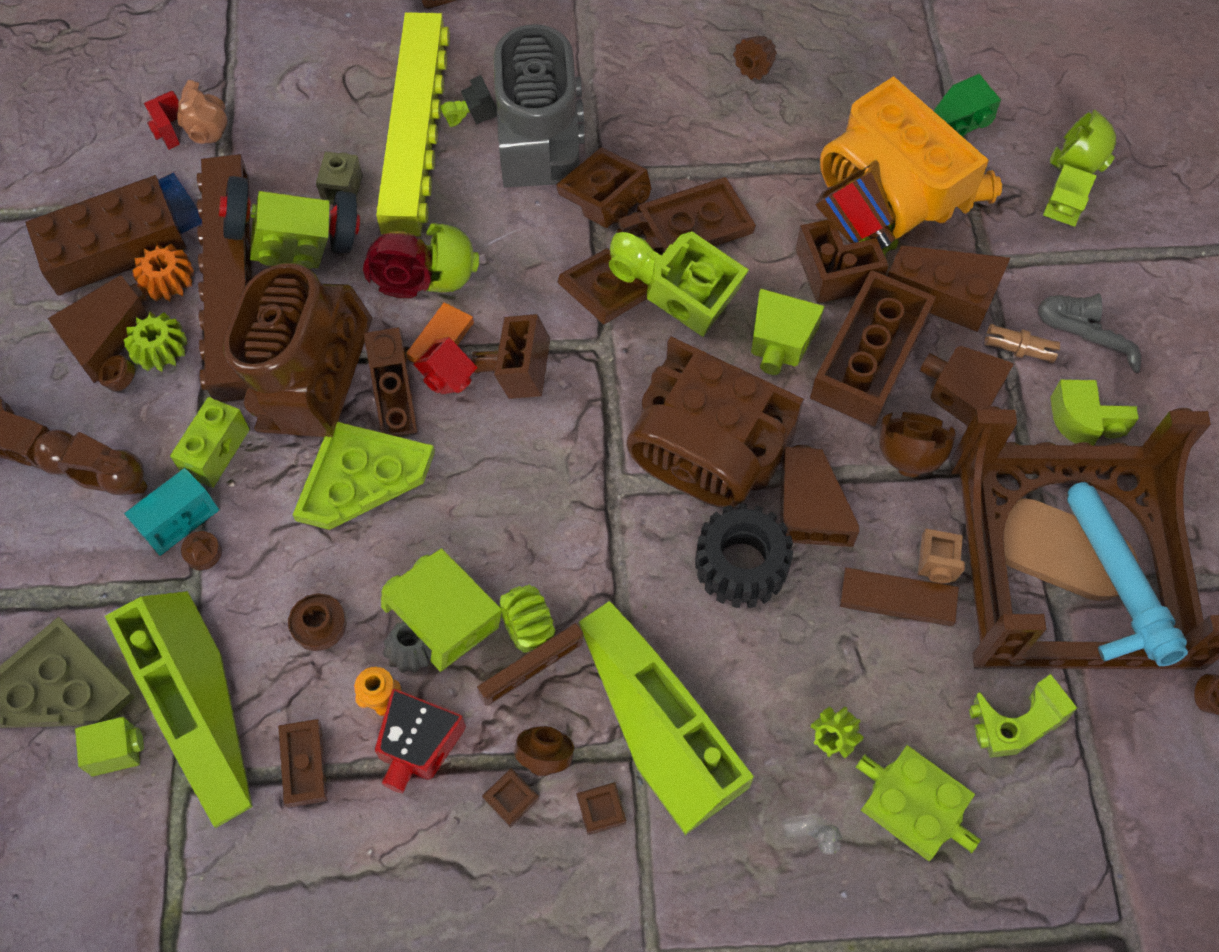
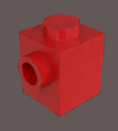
[413,337,478,394]

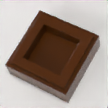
[482,768,539,828]
[576,782,627,835]

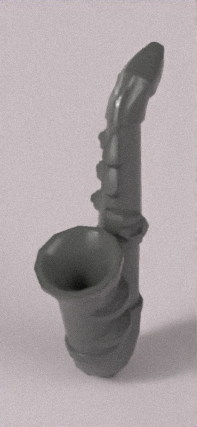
[1038,293,1141,373]

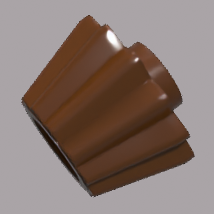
[733,36,777,80]

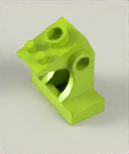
[969,674,1077,758]

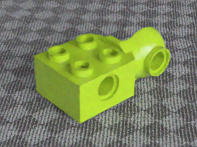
[609,231,749,337]

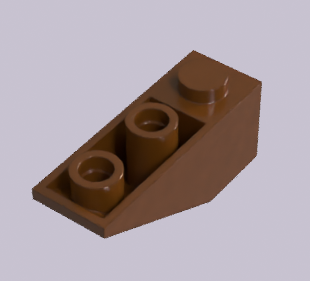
[364,327,418,436]

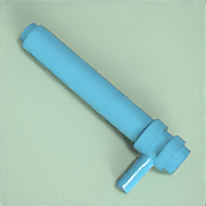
[1067,482,1188,666]

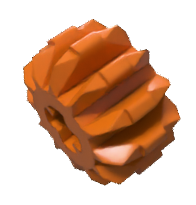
[132,243,194,302]

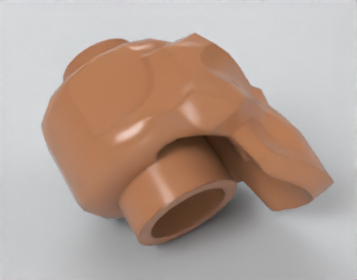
[177,80,228,144]

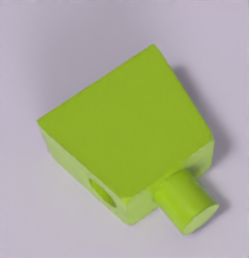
[751,289,824,375]

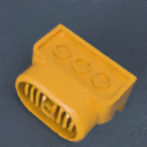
[820,76,989,240]

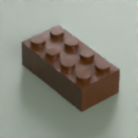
[25,175,187,296]
[810,270,936,427]

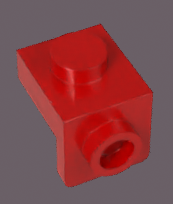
[144,91,180,150]

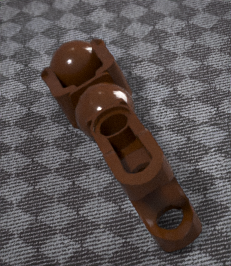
[0,396,148,496]

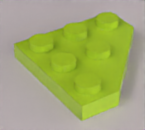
[292,422,435,530]

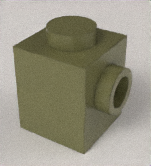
[316,151,363,205]

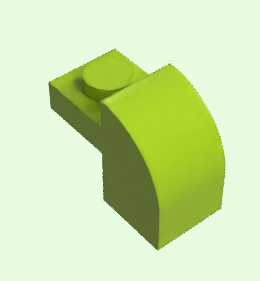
[1043,164,1096,227]
[1050,379,1139,446]

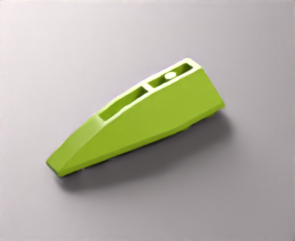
[105,591,253,828]
[578,601,754,835]

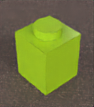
[75,717,144,777]

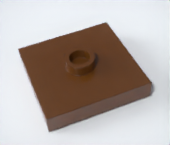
[557,248,648,325]

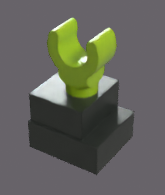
[440,75,497,127]

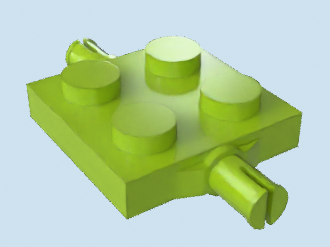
[855,745,981,861]

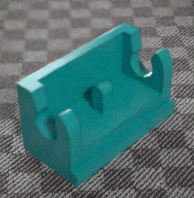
[124,468,220,556]

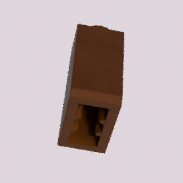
[47,275,148,383]
[780,445,859,547]

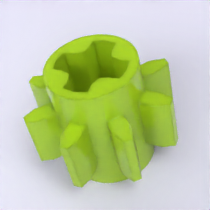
[811,706,864,758]

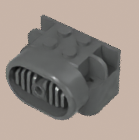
[493,24,585,188]

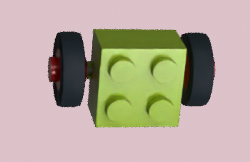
[219,176,360,269]

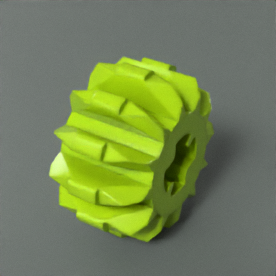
[124,312,188,372]
[499,584,555,653]

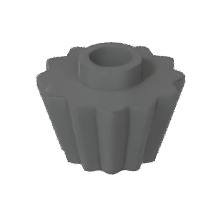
[383,621,432,673]

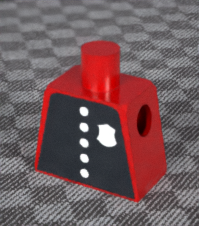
[375,688,466,794]

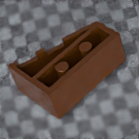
[887,245,1011,332]

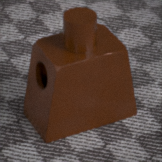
[919,346,1014,426]

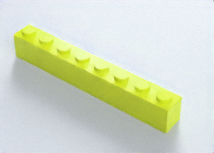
[376,12,450,236]

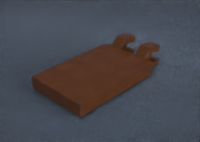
[616,177,756,256]

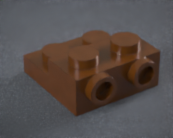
[556,147,652,228]

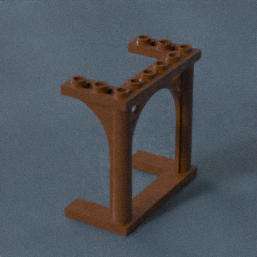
[950,406,1219,670]

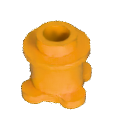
[971,170,1002,209]
[354,666,402,716]

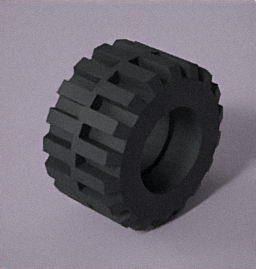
[695,504,793,608]

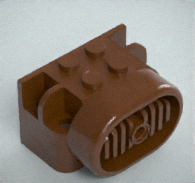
[223,263,373,438]
[626,336,804,508]

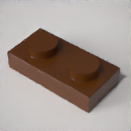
[278,719,328,808]

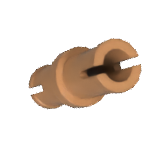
[984,324,1060,363]

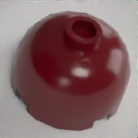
[363,231,433,298]

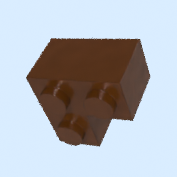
[796,219,889,304]

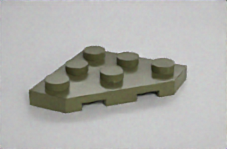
[0,616,135,728]

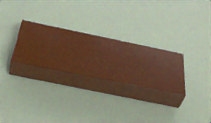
[839,567,959,627]
[477,623,584,706]

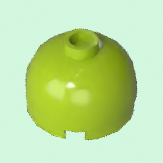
[1050,110,1116,174]
[426,223,479,292]

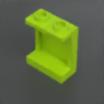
[381,548,502,672]

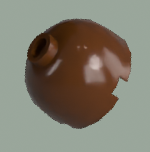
[879,412,956,477]

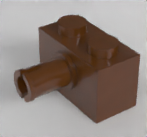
[471,314,551,399]

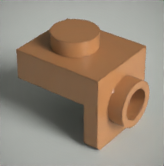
[918,528,965,583]

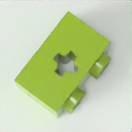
[170,397,250,488]

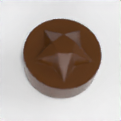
[98,355,135,392]
[181,531,222,570]
[1194,674,1219,715]

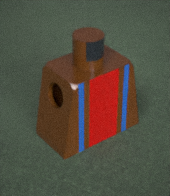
[815,160,896,249]

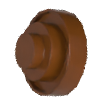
[288,593,347,651]
[514,726,575,776]

